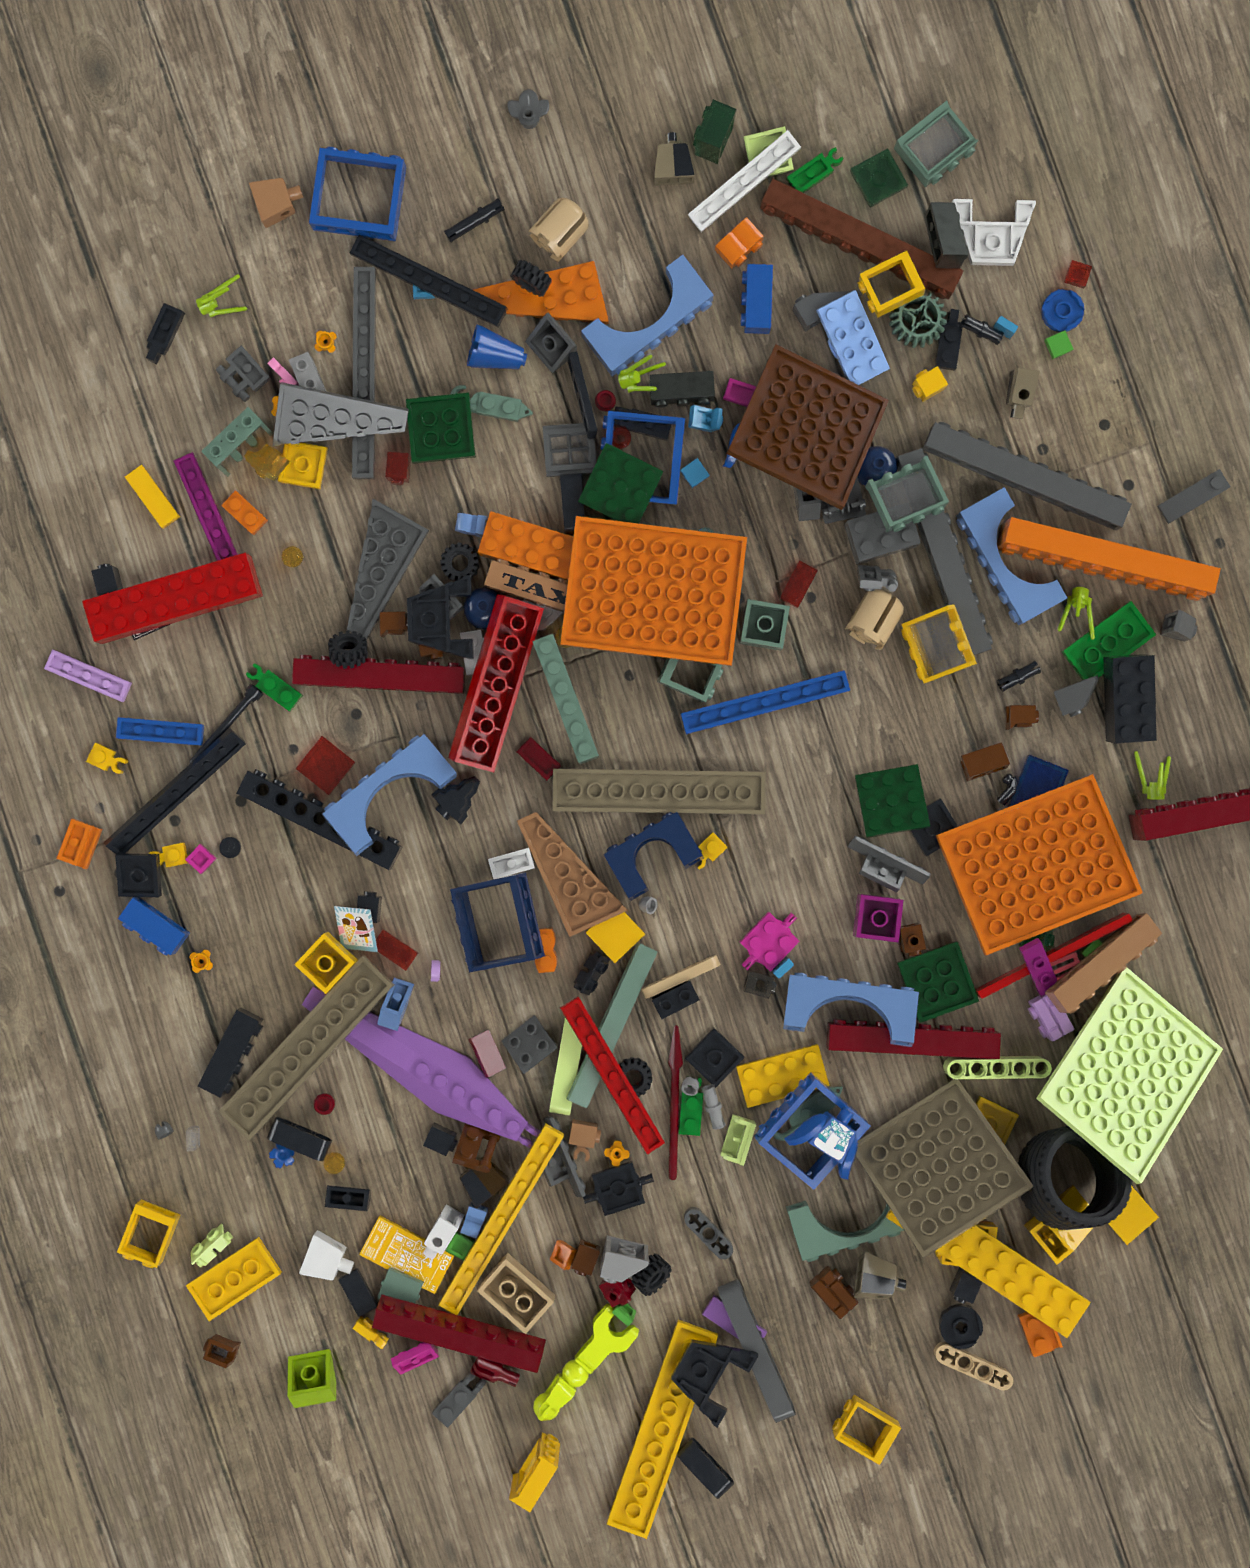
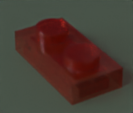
[779,560,818,608]
[376,929,419,971]

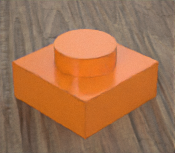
[550,1240,577,1270]

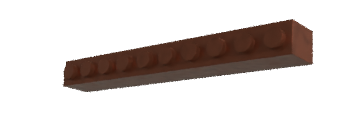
[760,179,964,299]

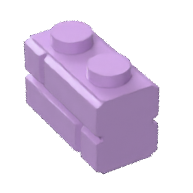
[1028,995,1074,1041]

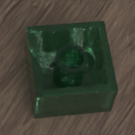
[693,99,737,164]

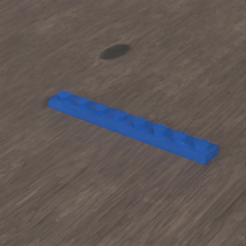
[681,670,850,734]

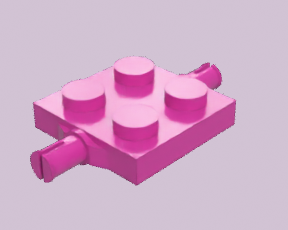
[739,911,800,972]

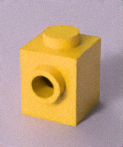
[912,366,948,402]

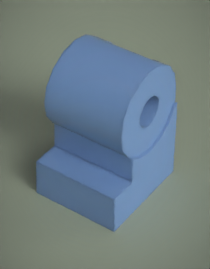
[455,513,488,537]
[460,1202,488,1238]

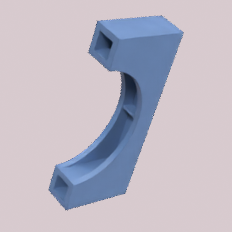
[581,255,714,376]
[956,487,1067,626]
[323,734,457,857]
[783,973,919,1047]

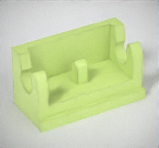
[720,1114,756,1166]

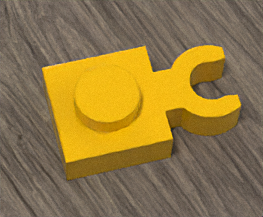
[86,743,128,774]
[697,832,728,870]
[148,843,188,868]
[352,1316,389,1349]

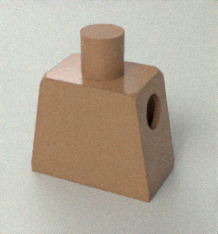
[249,178,304,228]

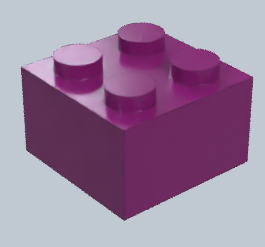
[853,894,904,943]

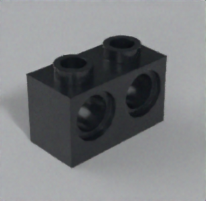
[652,980,700,1019]

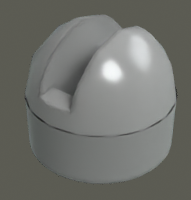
[639,896,657,914]
[681,1076,699,1096]

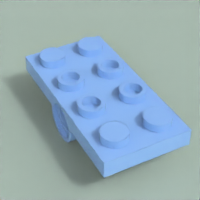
[816,290,890,385]

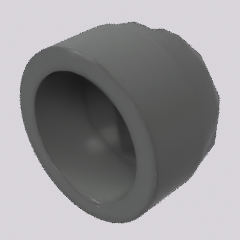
[154,1121,174,1140]

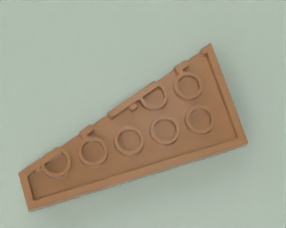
[517,812,628,937]

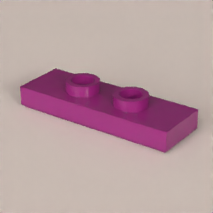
[1019,938,1057,997]

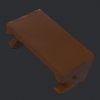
[960,742,1010,782]

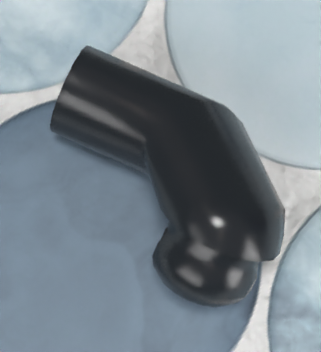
[997,773,1018,806]

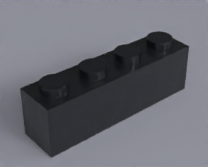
[198,1008,264,1098]

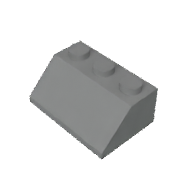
[600,1235,649,1283]

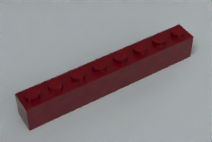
[292,655,466,694]
[826,1019,1001,1059]
[372,1294,546,1373]

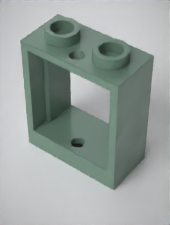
[657,658,723,702]

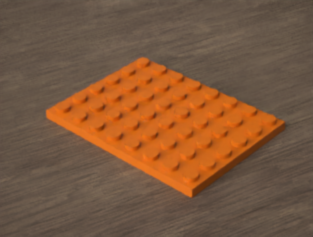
[560,516,747,666]
[936,774,1143,955]

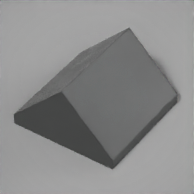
[525,312,577,373]

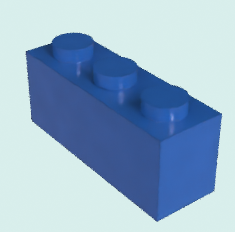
[740,264,773,334]
[118,897,190,956]

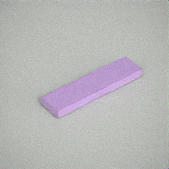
[44,650,132,702]

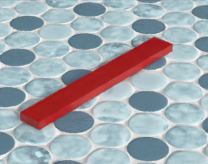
[975,912,1132,999]
[559,996,665,1155]

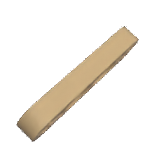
[641,955,721,999]
[934,1342,1013,1391]

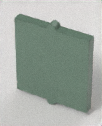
[377,1267,424,1303]

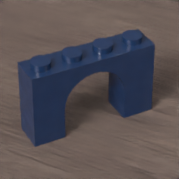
[603,812,704,901]

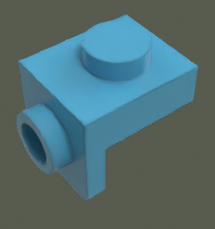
[688,405,723,432]

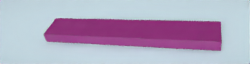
[173,452,238,561]

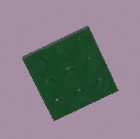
[406,392,476,464]
[578,443,664,524]
[855,764,930,838]
[896,941,980,1023]

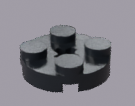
[939,1304,983,1349]

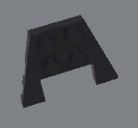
[407,576,474,659]
[671,1339,759,1428]

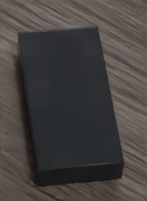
[338,1268,378,1317]

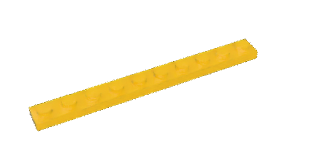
[439,1123,564,1315]

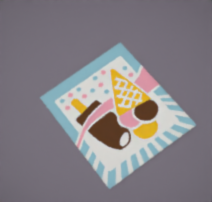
[334,906,378,952]

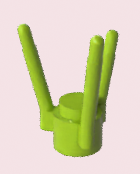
[196,274,247,317]
[618,354,666,393]
[1057,587,1095,640]
[1134,751,1171,800]

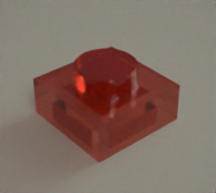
[1064,260,1092,289]

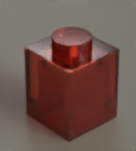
[385,452,411,485]

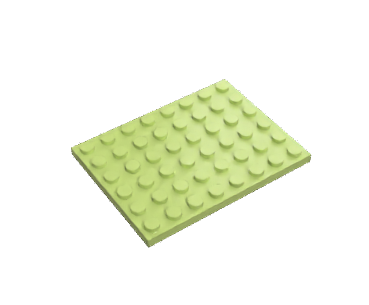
[1036,968,1223,1184]

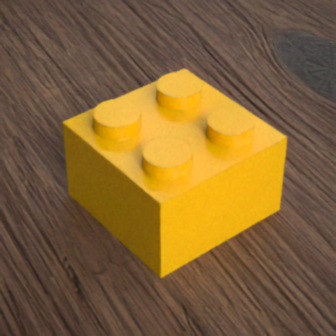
[294,932,358,994]

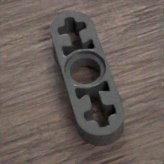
[684,1207,733,1259]

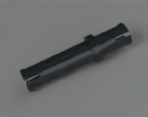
[444,198,505,243]

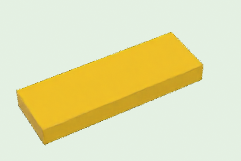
[125,465,180,529]

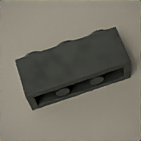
[924,202,968,268]
[649,371,715,408]

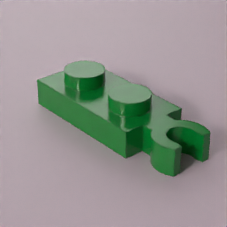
[786,147,844,193]
[246,664,303,712]
[679,1076,703,1136]

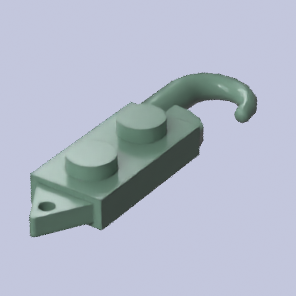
[450,385,533,422]
[773,1086,843,1141]

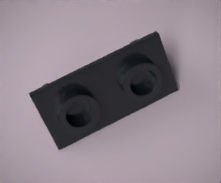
[574,950,610,995]

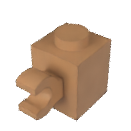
[569,1119,601,1161]

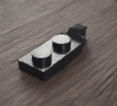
[146,303,185,364]
[934,309,963,371]

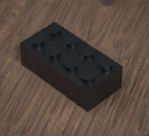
[1103,654,1157,744]

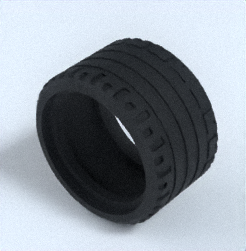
[1017,1126,1132,1230]

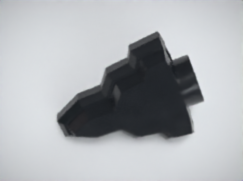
[431,776,480,825]

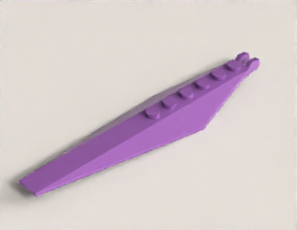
[302,986,541,1148]

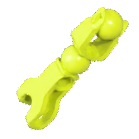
[533,1303,639,1421]

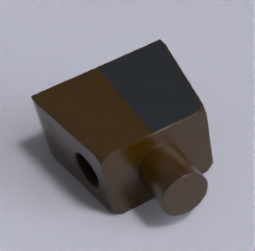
[460,1157,510,1209]

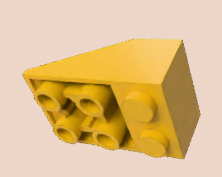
[1024,1185,1093,1265]

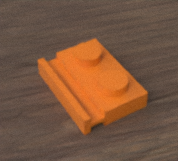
[56,819,103,869]
[1018,1312,1063,1357]

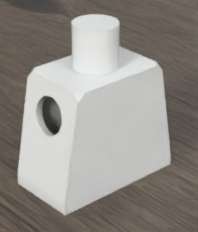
[423,1204,464,1259]
[299,1230,354,1280]

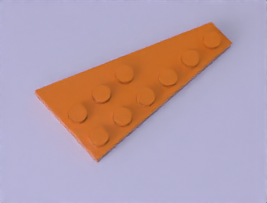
[473,261,609,324]

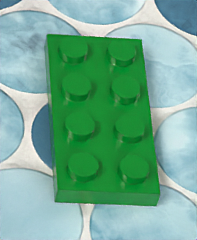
[1061,601,1156,680]

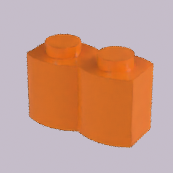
[715,217,764,269]
[535,927,557,973]

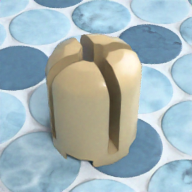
[529,197,589,262]
[845,589,904,650]

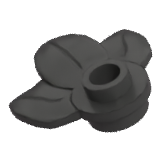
[507,89,549,129]

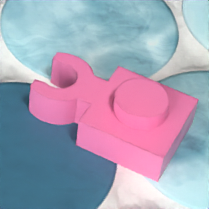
[268,357,299,386]

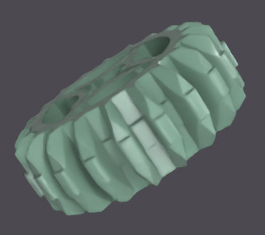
[889,292,947,348]

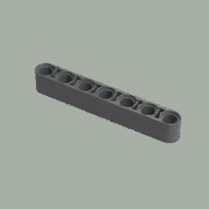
[718,1279,796,1423]

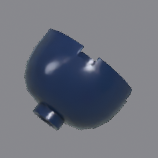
[858,446,898,486]
[463,587,501,630]

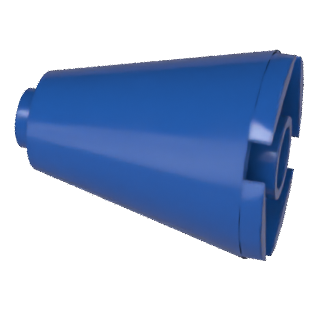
[467,325,527,369]

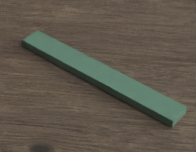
[566,942,658,1108]

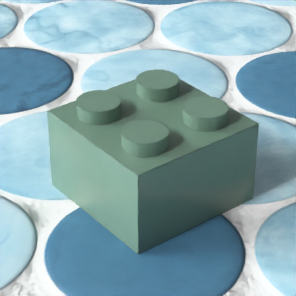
[739,599,790,651]

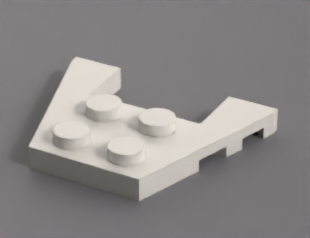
[952,199,1036,266]

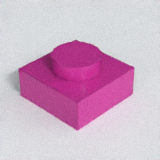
[185,844,217,874]

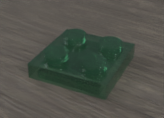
[850,148,908,208]

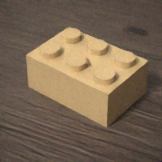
[477,1252,555,1334]

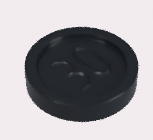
[219,837,241,858]

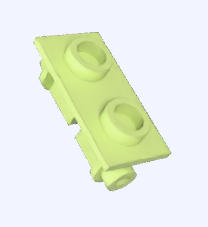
[190,1223,233,1267]

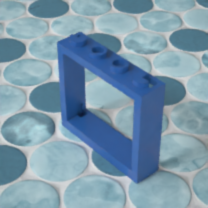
[309,146,406,241]
[601,411,685,505]
[754,1072,871,1190]

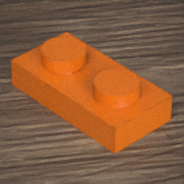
[221,490,268,535]

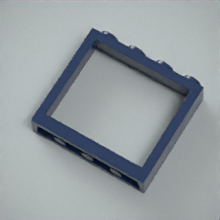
[450,872,545,973]

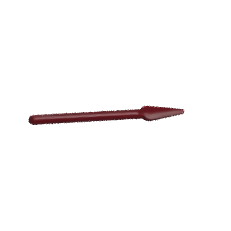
[668,1025,683,1180]

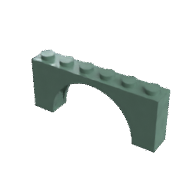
[532,634,599,764]
[786,1201,904,1262]

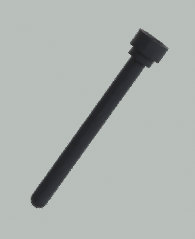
[189,683,264,763]

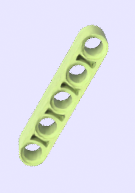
[549,1018,582,1116]
[943,1056,1052,1079]

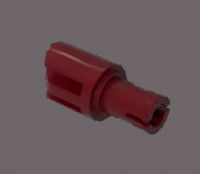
[470,1357,520,1387]

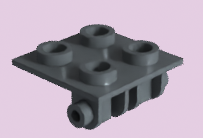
[820,476,866,524]
[501,1015,558,1074]

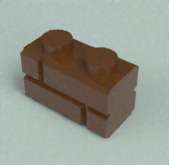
[809,1266,859,1319]

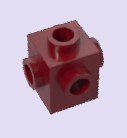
[599,1278,636,1307]

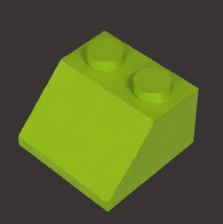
[287,1349,336,1408]

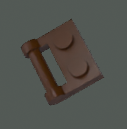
[452,1123,501,1173]

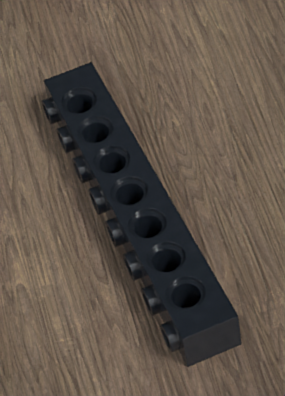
[236,769,403,870]

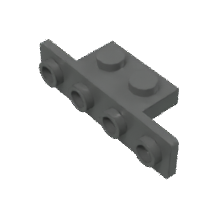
[848,836,931,893]
[543,1116,586,1198]

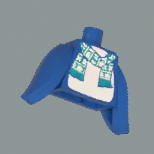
[784,1107,858,1180]

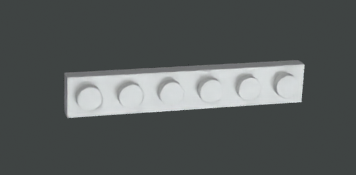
[688,130,801,232]

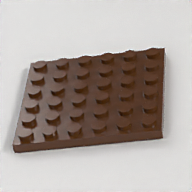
[726,344,889,510]

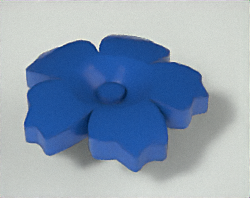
[269,1144,294,1169]

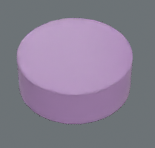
[431,960,440,982]

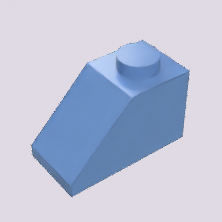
[377,978,414,1031]

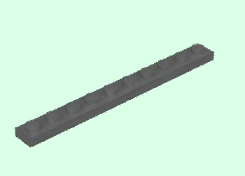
[352,267,376,479]

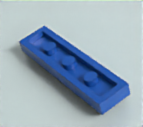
[116,717,204,746]

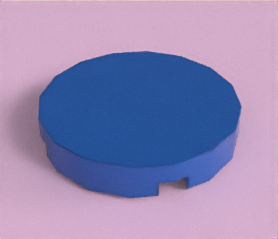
[1041,289,1084,332]

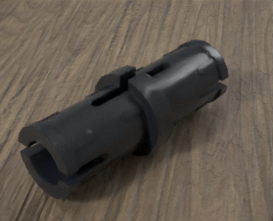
[960,314,1004,345]
[996,661,1041,692]

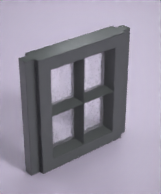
[543,423,596,477]

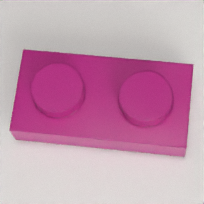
[391,1342,439,1375]

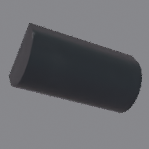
[324,1185,371,1211]

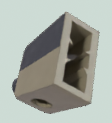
[654,132,695,186]
[1006,368,1040,419]
[854,1252,906,1300]

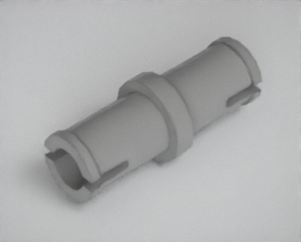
[701,1084,726,1130]

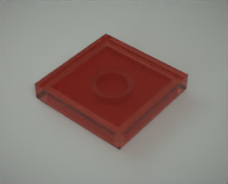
[296,736,356,795]

